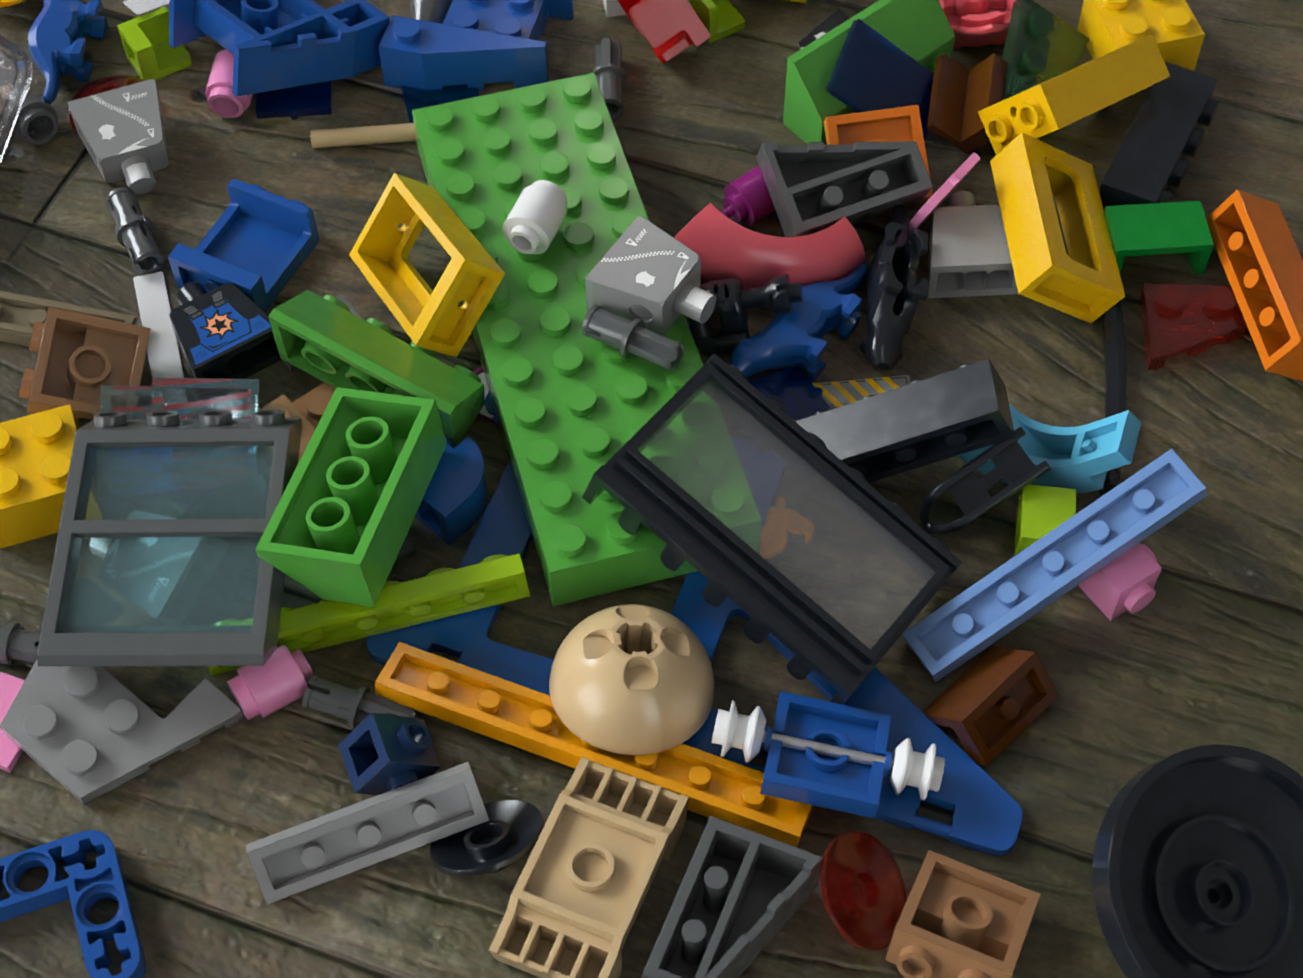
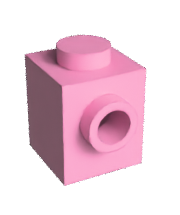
[1078,543,1162,621]

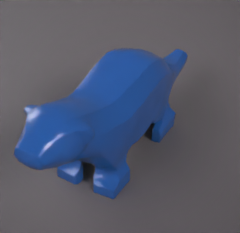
[28,0,108,104]
[730,263,868,383]

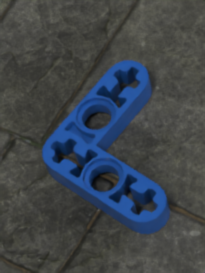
[0,830,146,978]

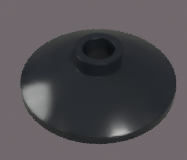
[430,800,544,876]

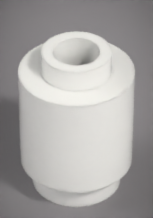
[503,180,567,255]

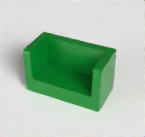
[1104,200,1214,275]

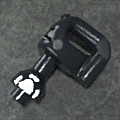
[688,274,803,354]

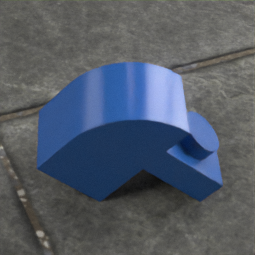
[415,435,488,546]

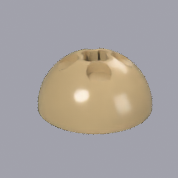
[549,604,715,755]

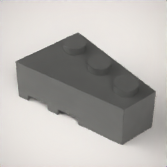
[756,141,933,237]
[642,816,823,978]

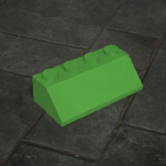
[783,0,955,145]
[268,290,485,447]
[255,387,447,607]

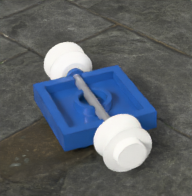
[711,691,945,819]

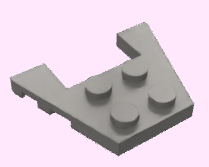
[0,576,244,804]

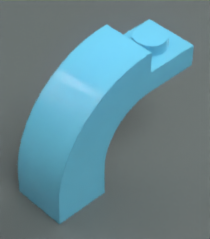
[957,403,1142,494]

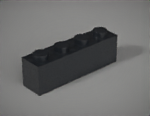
[1099,62,1220,210]
[795,359,1015,498]

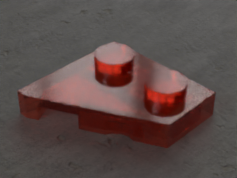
[1140,283,1247,370]

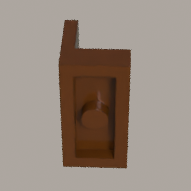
[927,53,1008,154]
[923,646,1059,766]

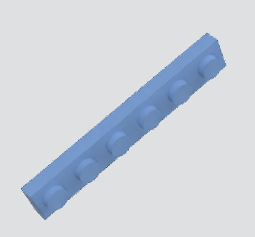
[902,448,1206,682]

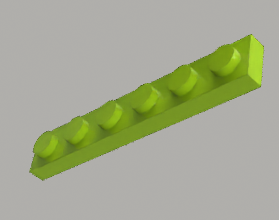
[206,553,531,675]

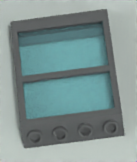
[37,410,302,666]

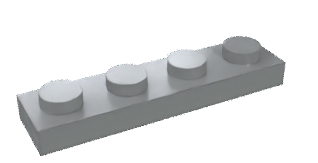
[246,762,489,905]

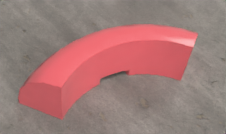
[674,202,866,289]

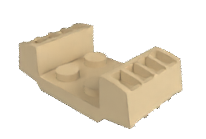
[489,757,689,978]

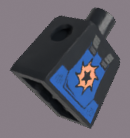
[169,282,281,400]

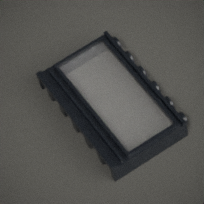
[582,353,962,704]

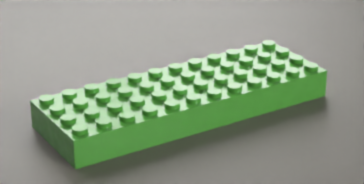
[412,72,761,606]

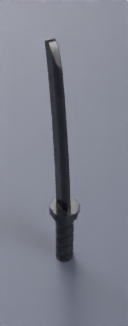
[1098,300,1126,495]

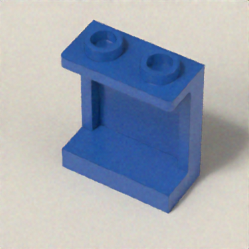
[168,179,320,312]

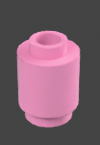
[205,49,253,118]
[226,644,314,720]

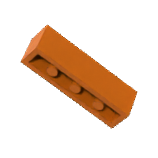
[1206,189,1303,382]

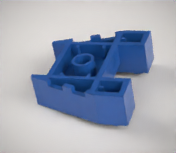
[169,0,390,96]
[378,0,574,93]

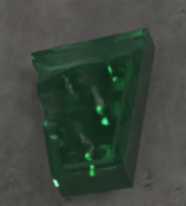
[1002,0,1090,100]

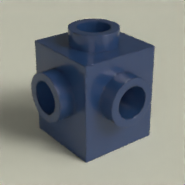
[338,713,441,795]

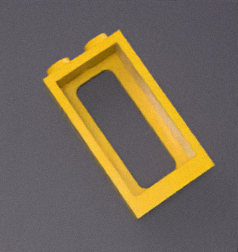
[978,33,1171,155]
[990,132,1125,324]
[349,173,505,358]

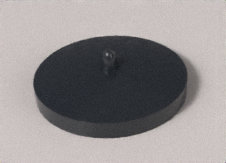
[1092,744,1303,978]

